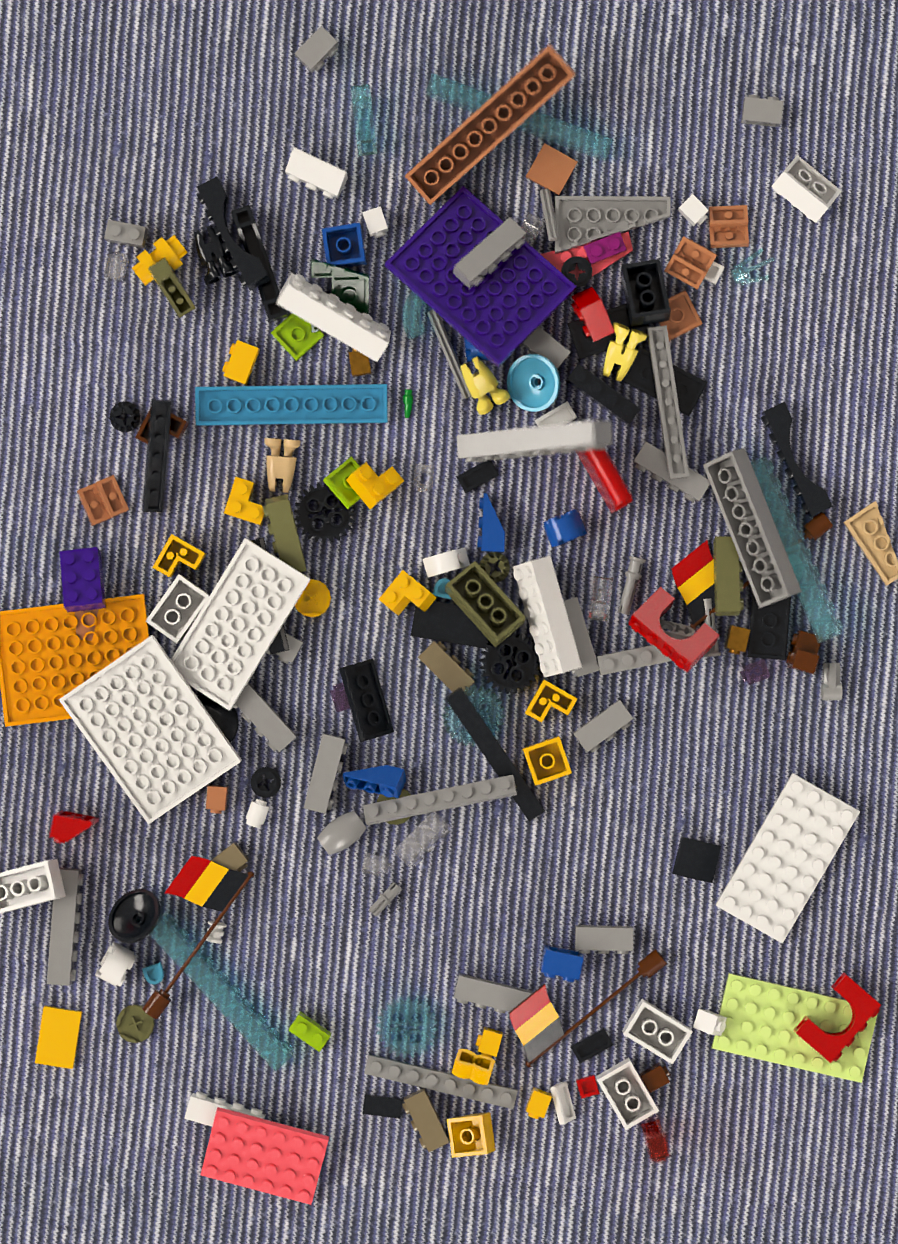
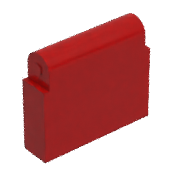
[576,449,633,514]

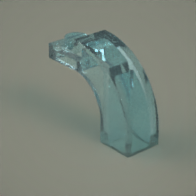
[350,84,377,156]
[402,291,426,341]

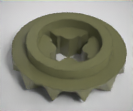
[479,552,510,583]

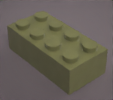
[445,561,526,647]

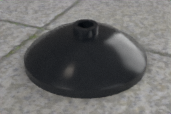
[198,695,239,743]
[108,889,161,943]

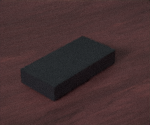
[457,460,499,494]
[570,1028,613,1063]
[362,1094,403,1119]

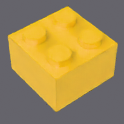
[522,736,572,786]

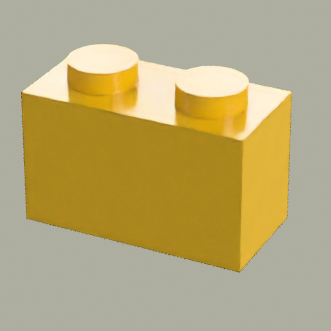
[222,340,260,386]

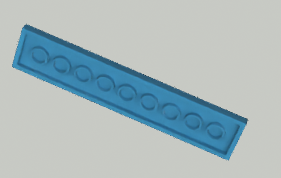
[195,384,388,426]

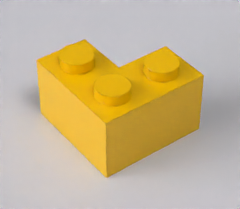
[346,462,404,509]
[224,477,265,526]
[152,534,207,577]
[378,570,437,616]
[525,679,577,723]

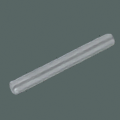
[427,309,471,399]

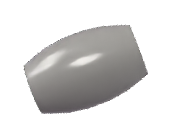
[317,811,367,855]

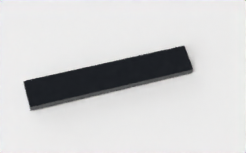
[142,399,172,512]

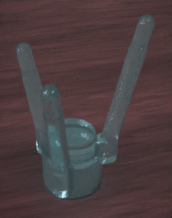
[731,248,775,286]

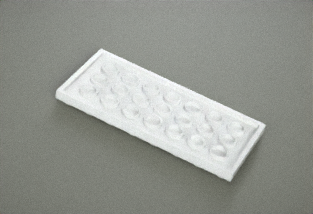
[171,538,311,710]
[716,773,860,944]

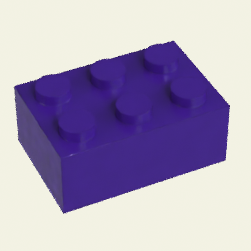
[59,547,106,612]

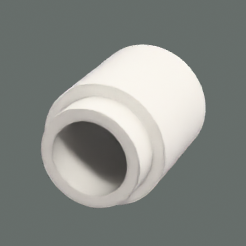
[246,799,270,828]

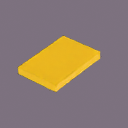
[35,1006,82,1069]

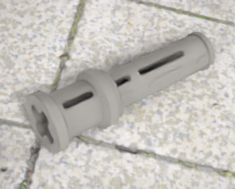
[618,556,646,615]
[703,598,721,657]

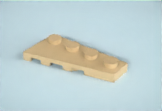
[843,501,898,586]

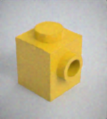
[475,1027,503,1058]
[525,1087,552,1119]

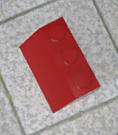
[49,810,99,843]

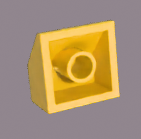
[447,1112,496,1158]

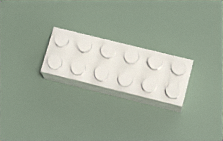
[276,273,391,362]
[513,556,582,677]

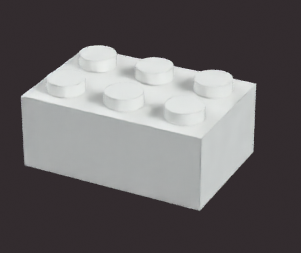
[145,574,210,644]
[622,999,693,1064]
[596,1058,659,1130]

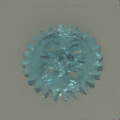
[442,685,505,747]
[376,995,438,1059]

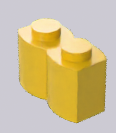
[452,1049,495,1085]

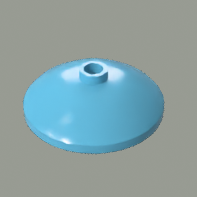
[507,354,560,412]

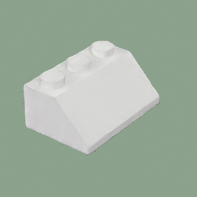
[285,147,348,199]
[771,155,842,223]

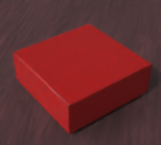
[576,1074,600,1099]

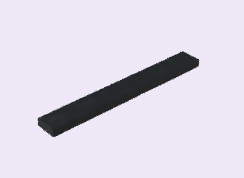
[444,687,545,822]

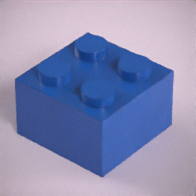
[322,223,367,268]
[540,945,584,982]

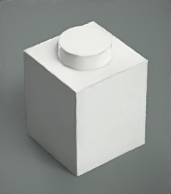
[678,194,709,226]
[362,206,388,238]
[693,1009,727,1036]

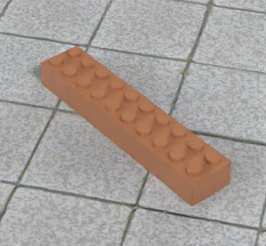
[405,44,576,205]

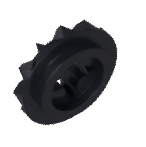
[561,257,592,288]
[109,401,140,432]
[251,767,281,798]

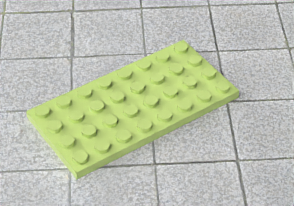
[712,973,877,1083]

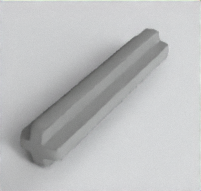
[540,189,559,242]

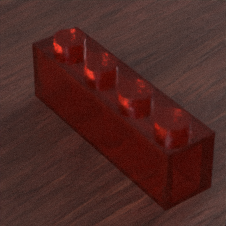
[640,1120,670,1163]

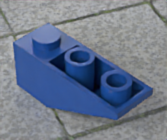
[478,493,505,552]
[343,765,407,798]

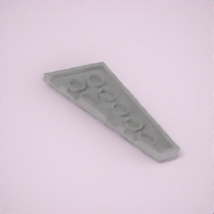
[555,196,671,254]

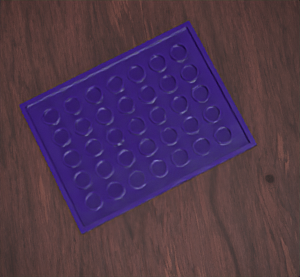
[384,186,577,367]

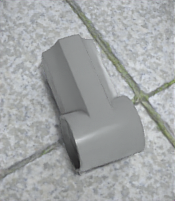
[821,663,842,701]

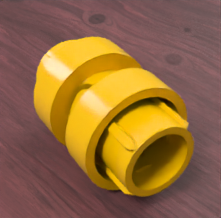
[132,235,188,286]

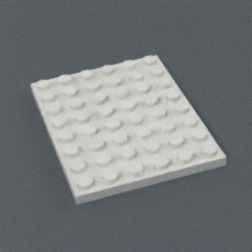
[59,635,242,824]

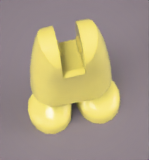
[603,322,647,382]
[460,357,510,415]

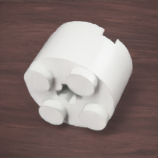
[95,941,136,987]

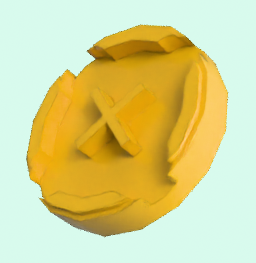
[295,579,331,617]

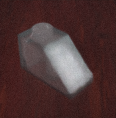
[588,576,613,622]

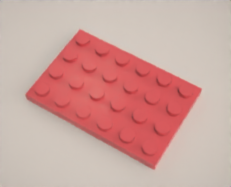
[201,1107,329,1205]

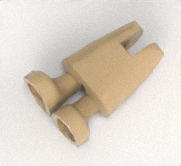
[264,438,301,493]

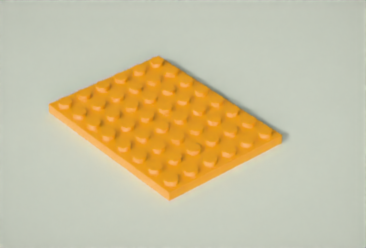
[0,594,150,727]

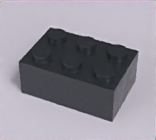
[620,259,671,327]

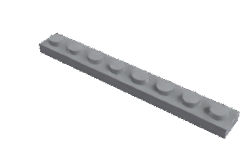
[647,325,689,480]
[363,775,517,825]
[364,1054,518,1109]

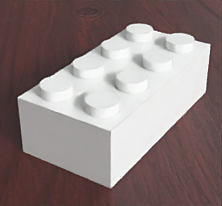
[0,859,66,914]

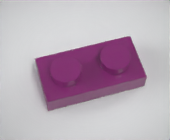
[584,232,627,265]

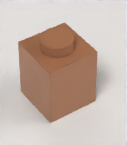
[206,785,228,814]

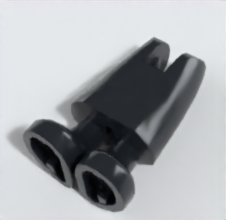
[194,225,239,285]

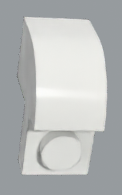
[423,547,470,577]

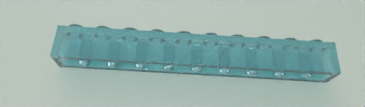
[426,73,613,161]
[751,456,843,644]
[150,912,293,1072]

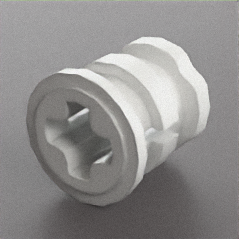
[206,921,227,944]

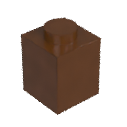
[639,1062,671,1093]

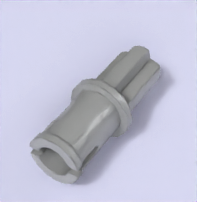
[369,882,402,916]

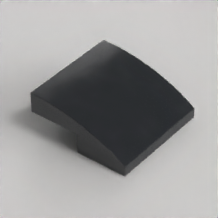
[672,836,721,883]

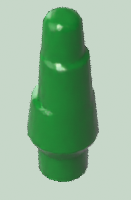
[403,389,413,418]

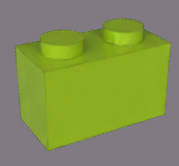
[288,1011,331,1052]

